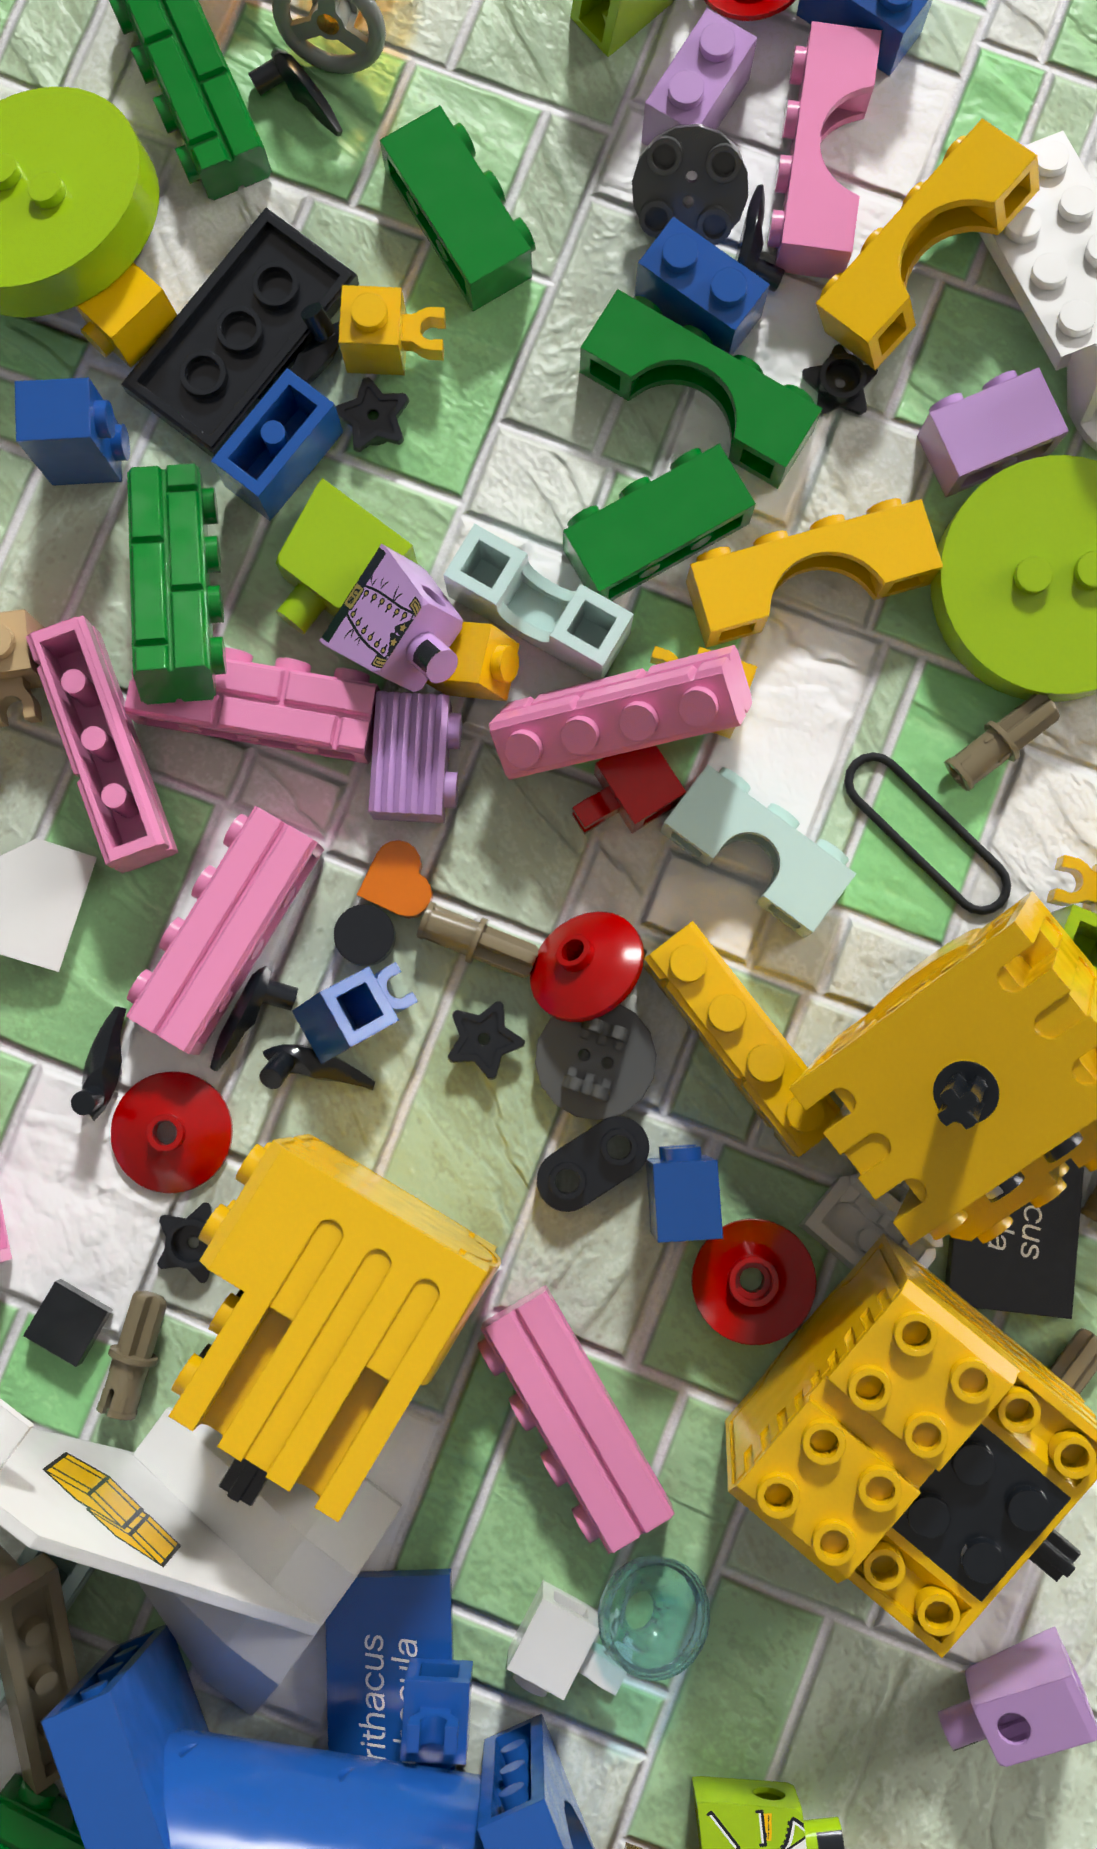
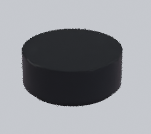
[334,904,396,966]

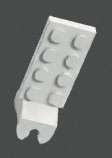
[978,131,1097,451]

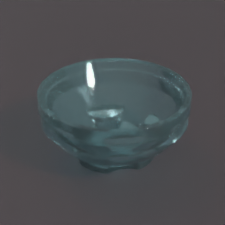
[597,1555,710,1681]

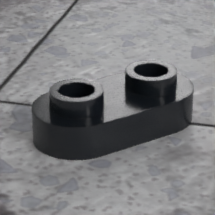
[537,1116,649,1212]

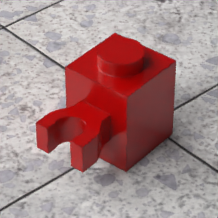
[572,746,686,835]

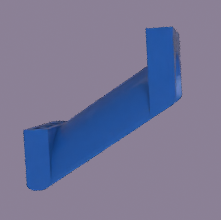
[41,1624,595,1849]

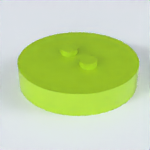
[0,87,159,318]
[931,455,1097,702]

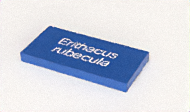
[326,1569,457,1771]

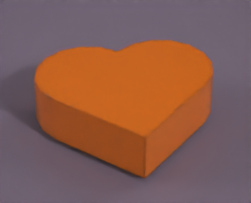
[357,840,433,919]

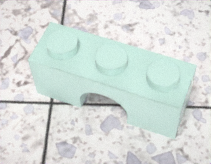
[443,523,634,680]
[660,764,856,938]

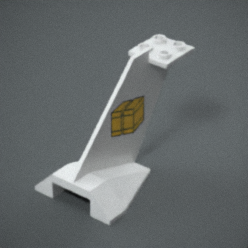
[0,1399,402,1716]

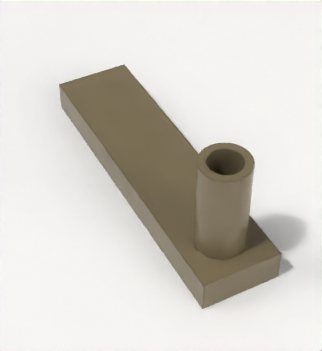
[0,1545,79,1795]

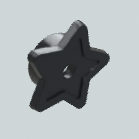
[802,344,878,417]
[336,377,409,452]
[447,1001,525,1080]
[157,1202,212,1283]

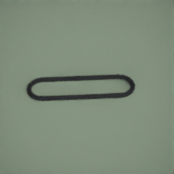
[844,752,1011,915]

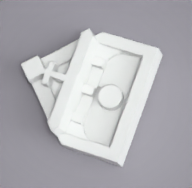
[0,838,97,972]
[799,1173,943,1270]

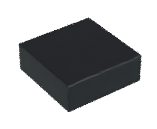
[23,1279,113,1367]

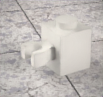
[507,1580,627,1700]

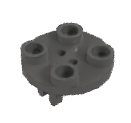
[632,124,748,245]
[535,1004,657,1120]

